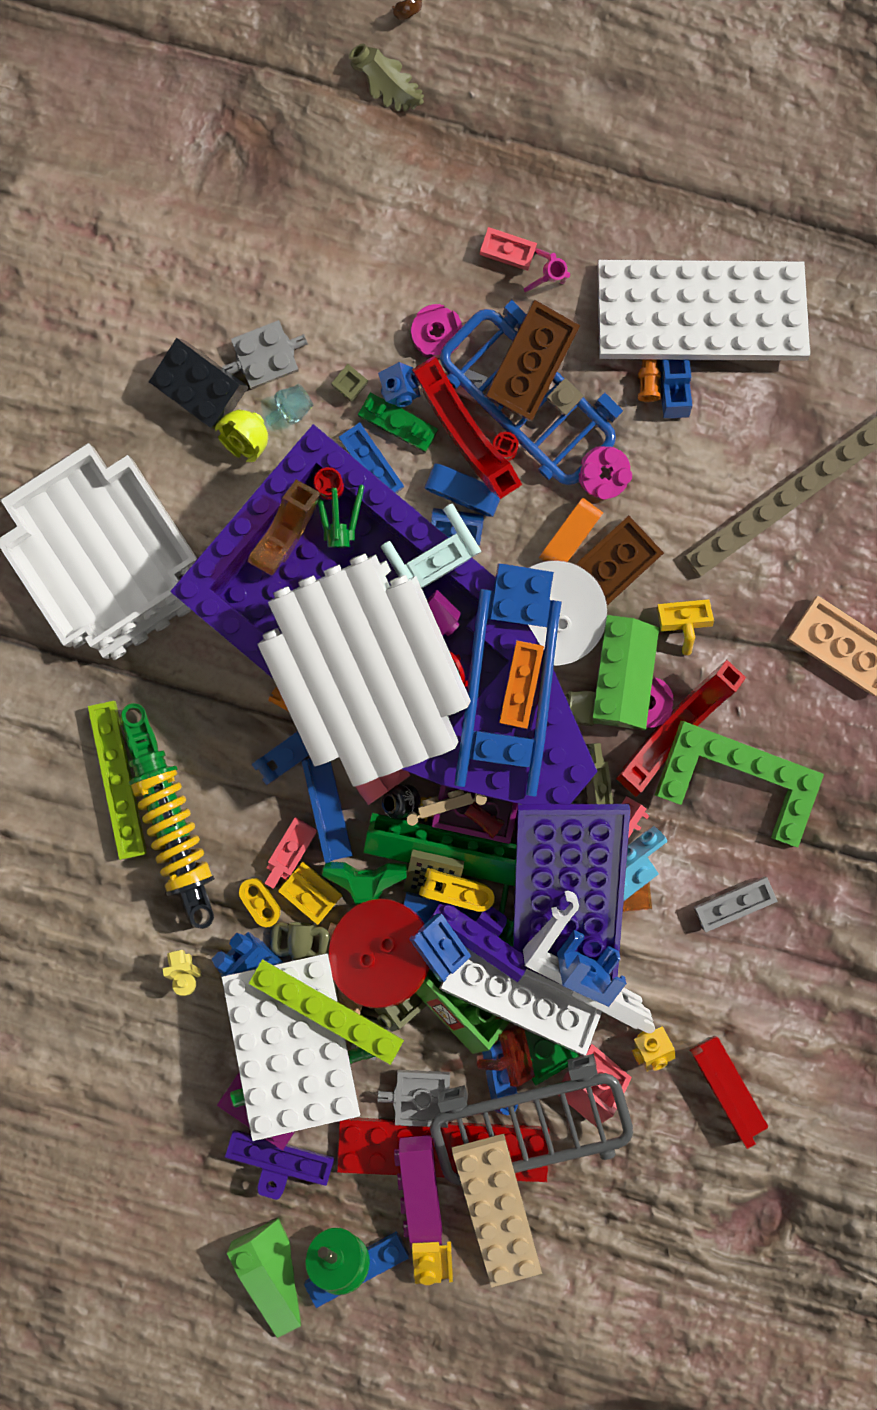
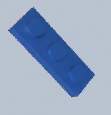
[339,423,404,493]

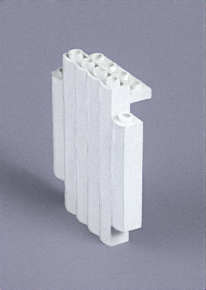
[0,443,197,660]
[258,554,471,787]

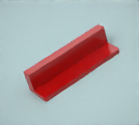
[690,1036,768,1149]

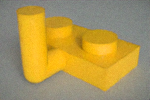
[657,599,714,655]

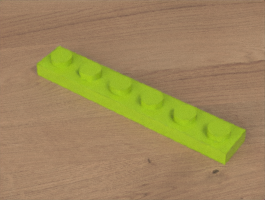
[88,701,147,860]
[248,959,404,1065]

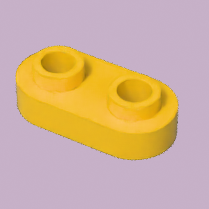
[239,878,281,927]

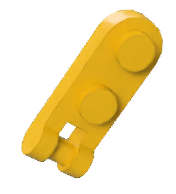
[419,868,494,912]

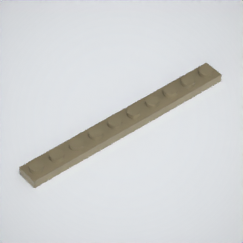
[684,417,877,578]

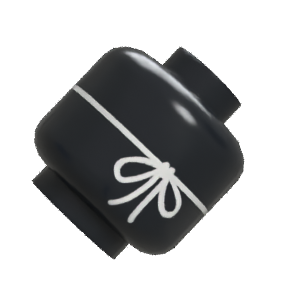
[382,784,421,819]

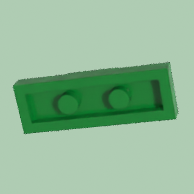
[358,392,438,453]

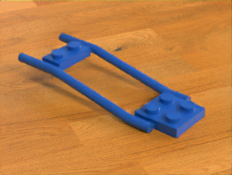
[454,563,562,796]

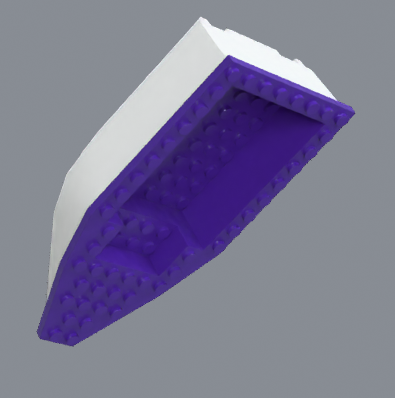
[170,424,598,804]

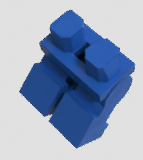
[212,932,286,977]

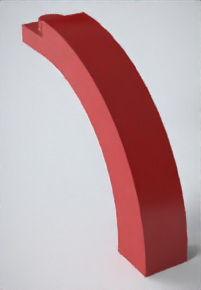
[412,356,522,499]
[616,660,746,797]

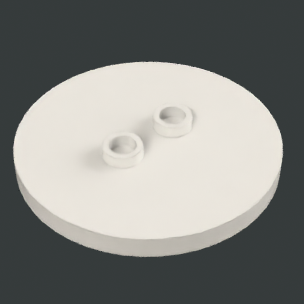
[529,561,607,665]

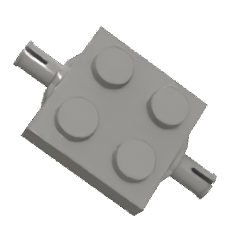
[222,320,308,390]
[378,1070,450,1128]

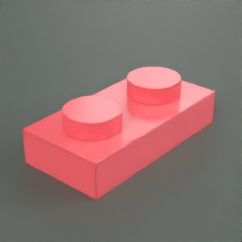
[480,227,537,271]

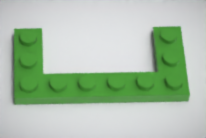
[654,721,824,847]

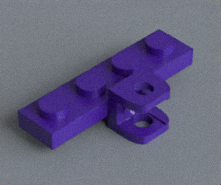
[429,902,527,982]
[225,1129,334,1200]

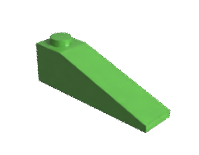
[227,1218,301,1338]

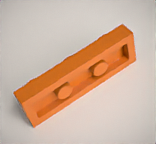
[499,640,544,729]

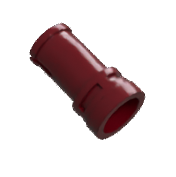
[464,801,505,839]

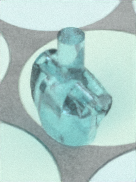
[265,383,314,426]

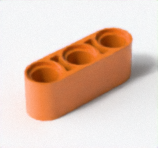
[539,498,603,562]

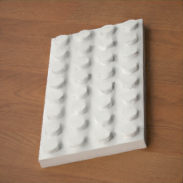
[597,260,810,361]

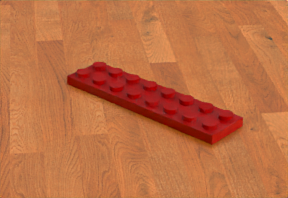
[337,1117,550,1182]

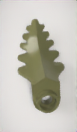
[349,44,424,111]

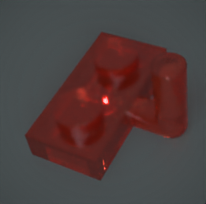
[477,1025,535,1087]

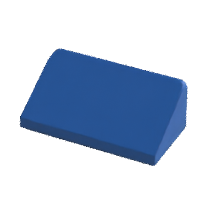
[431,508,484,545]

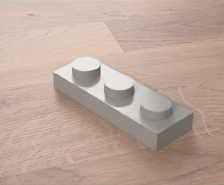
[693,876,778,932]

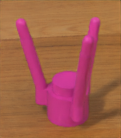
[524,248,570,292]

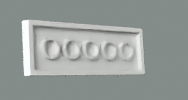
[439,947,602,1056]

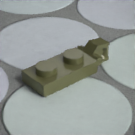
[586,743,613,804]

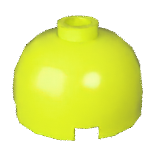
[215,409,268,462]

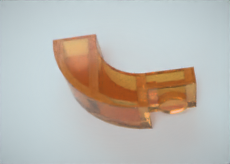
[248,479,321,576]

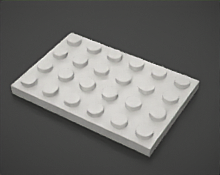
[222,953,360,1141]

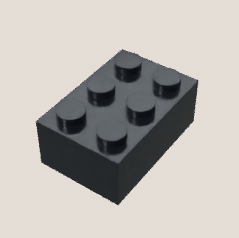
[148,338,248,430]

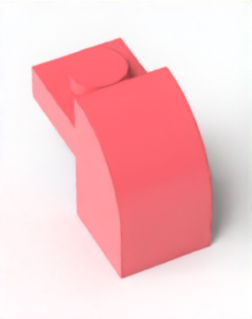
[355,769,410,805]

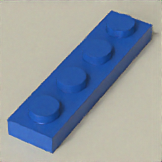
[304,1231,409,1308]

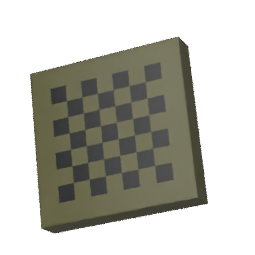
[403,850,464,894]

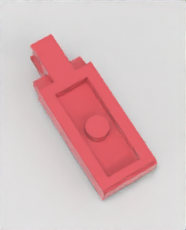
[265,817,318,889]

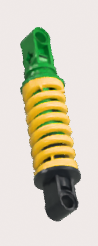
[120,703,215,929]

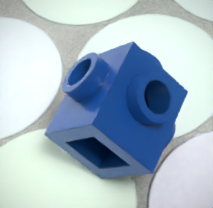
[378,362,421,407]

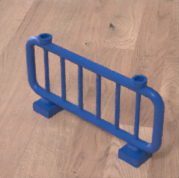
[440,300,623,485]

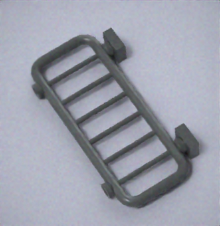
[430,1054,633,1185]

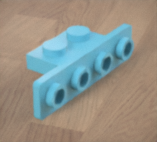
[624,826,668,901]

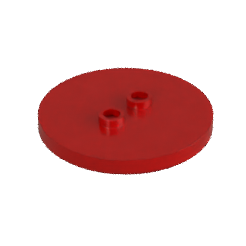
[329,899,429,1008]

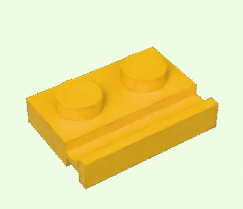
[278,861,343,925]
[412,1241,453,1285]

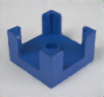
[557,930,627,1007]

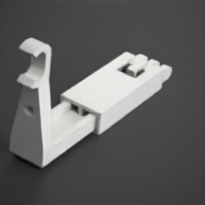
[523,891,655,1033]

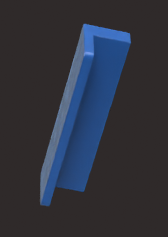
[302,759,353,864]

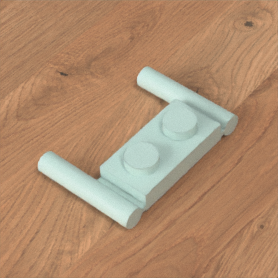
[381,504,482,588]

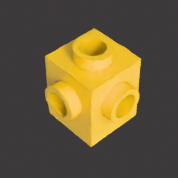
[632,1026,675,1071]

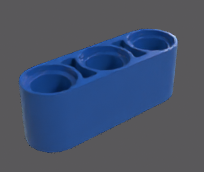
[424,463,501,517]

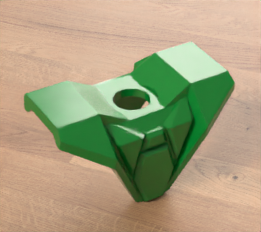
[322,862,408,906]

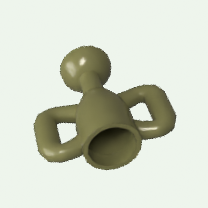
[270,922,330,961]

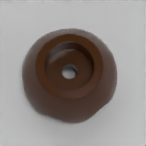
[392,0,422,21]

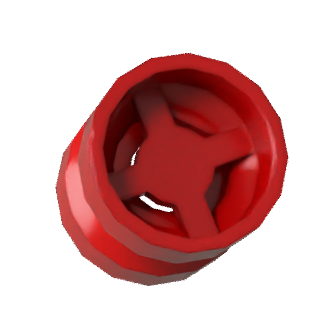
[493,431,519,462]
[314,467,344,500]

